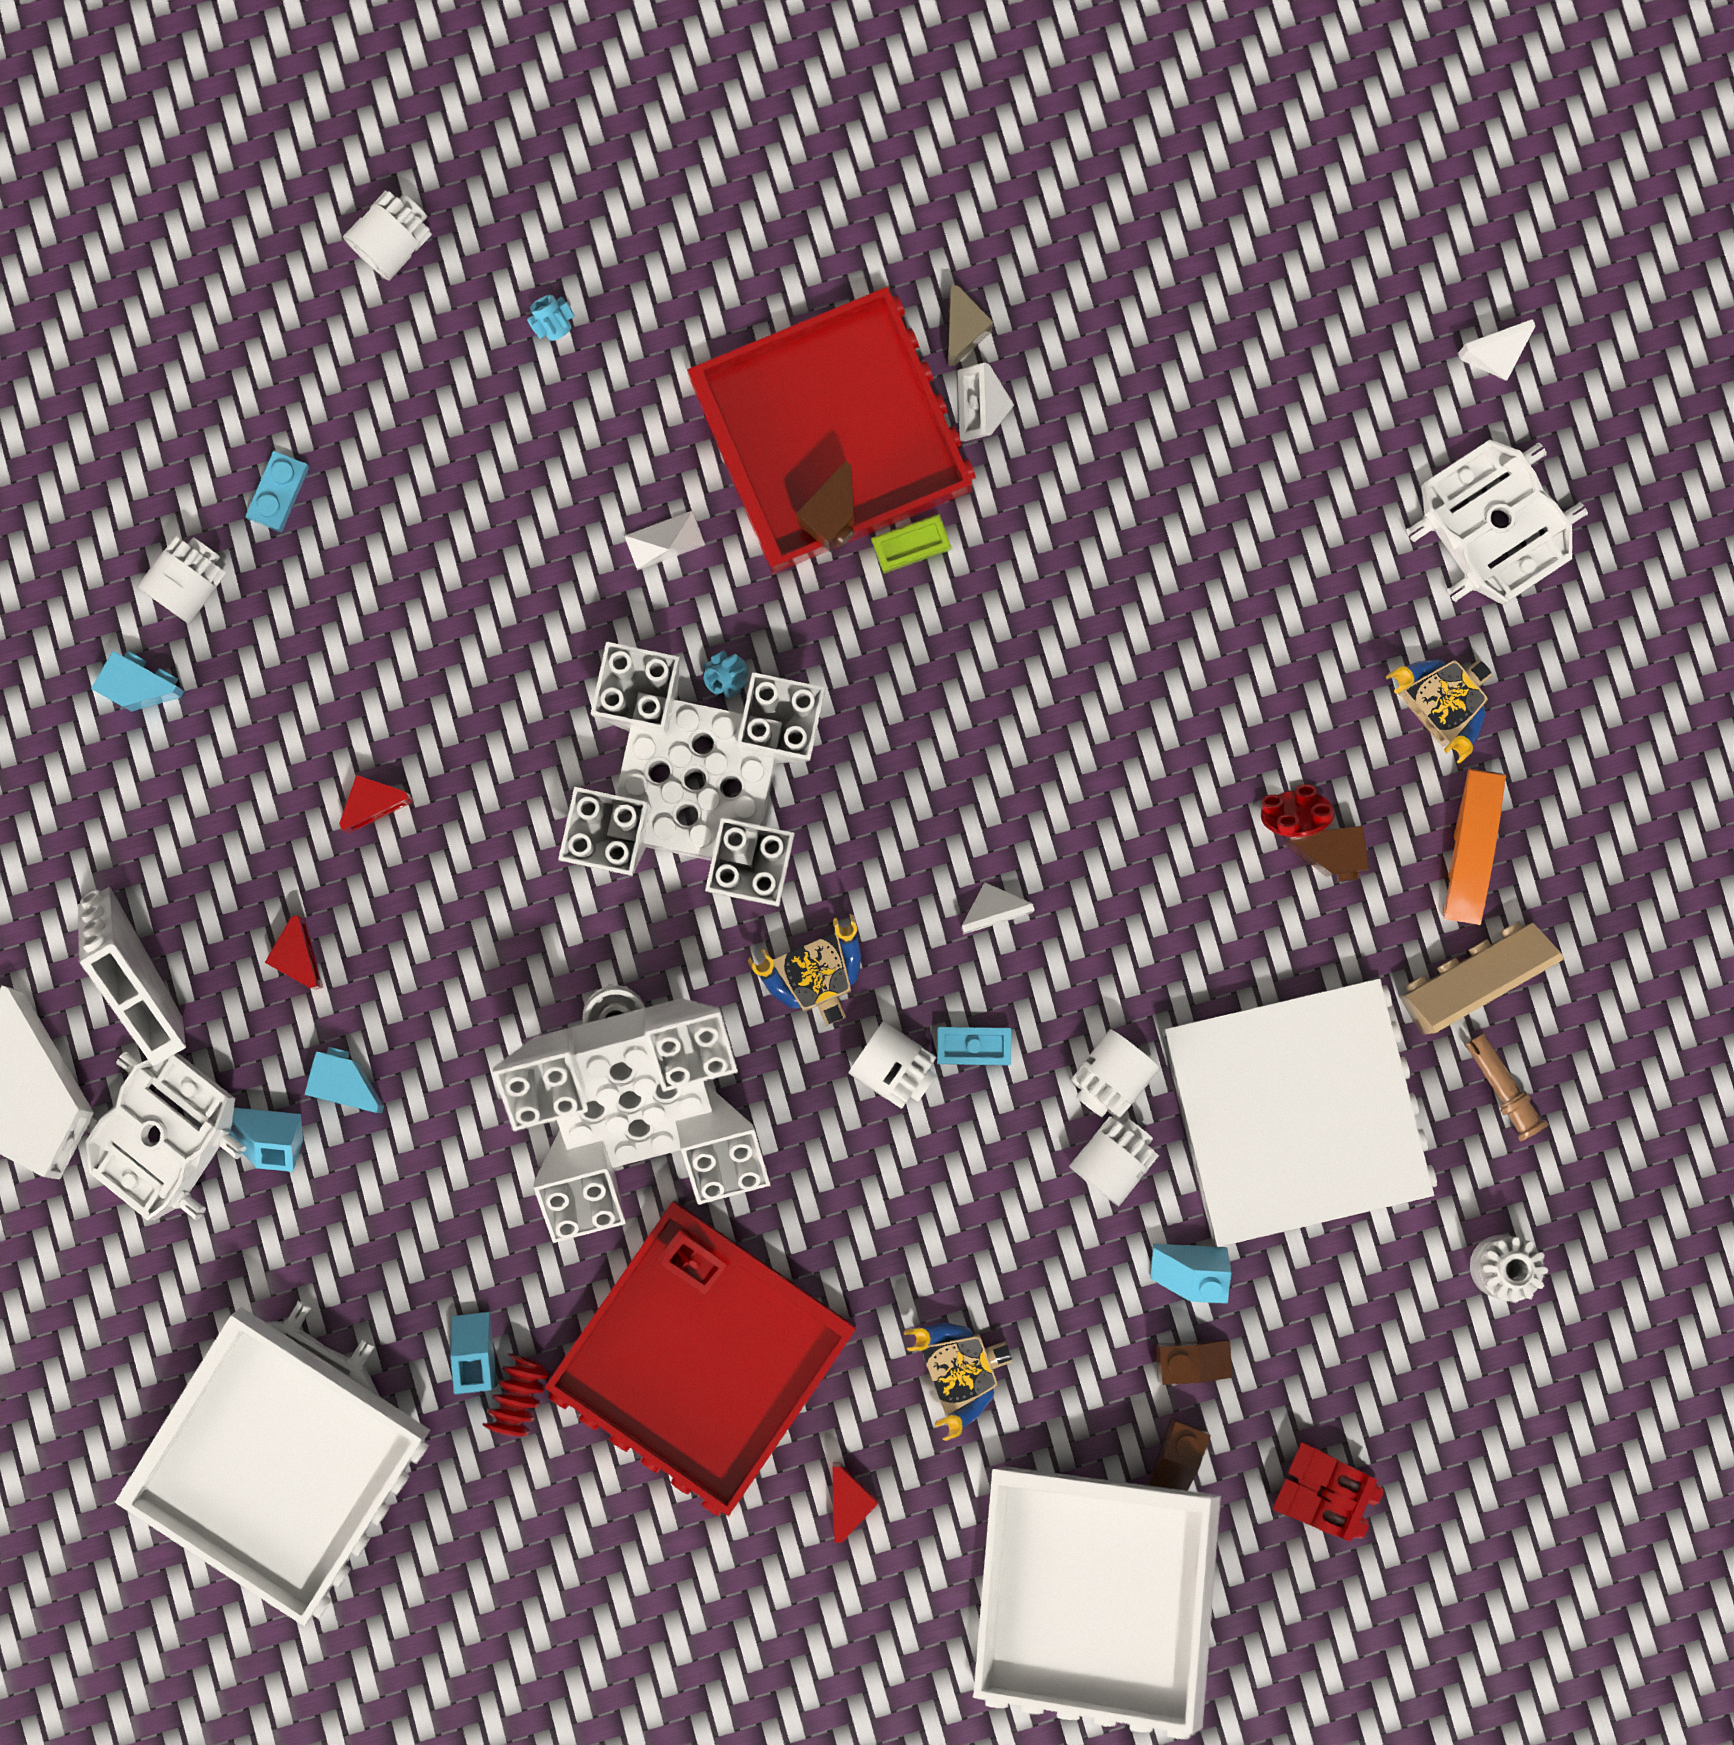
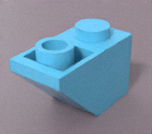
[91,651,185,712]
[230,1108,303,1172]
[450,1312,497,1394]

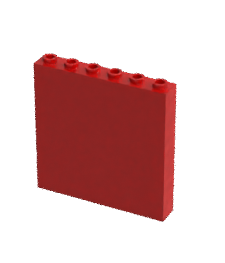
[687,286,976,575]
[544,1200,857,1517]

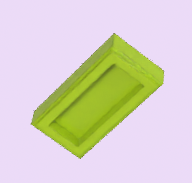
[871,514,952,574]

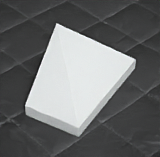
[1458,319,1535,381]
[958,363,1014,442]
[625,511,705,570]
[961,882,1035,935]

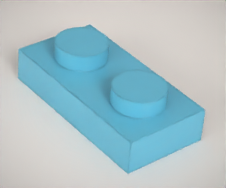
[245,451,309,533]
[937,1027,1011,1065]

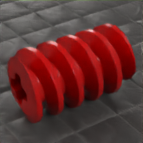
[482,1353,550,1437]

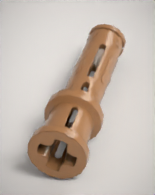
[1464,1033,1549,1142]

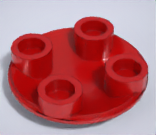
[1261,784,1335,837]

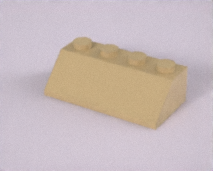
[1399,921,1564,1035]

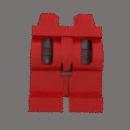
[1272,1442,1384,1542]

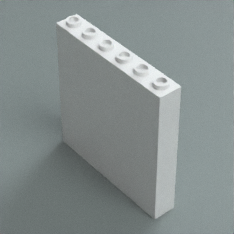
[1161,979,1437,1247]
[115,1308,430,1626]
[973,1466,1221,1739]

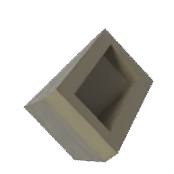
[947,285,993,366]

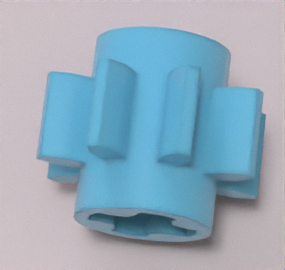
[527,295,575,341]
[703,650,748,699]

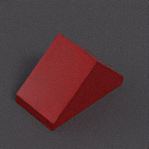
[339,775,414,834]
[265,915,324,990]
[656,1229,728,1294]
[832,1462,878,1543]

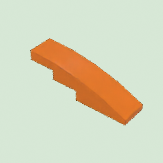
[1442,768,1506,925]

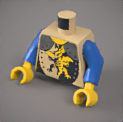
[1386,659,1492,764]
[748,914,862,1026]
[904,1322,1013,1441]

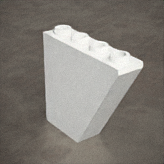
[77,887,186,1066]
[0,985,94,1179]

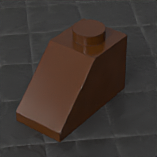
[796,461,855,552]
[1285,826,1369,882]
[1155,1340,1232,1385]
[1147,1417,1211,1491]

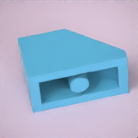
[304,1047,384,1113]
[1150,1244,1231,1303]

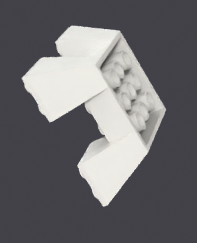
[558,642,826,907]
[493,999,770,1243]

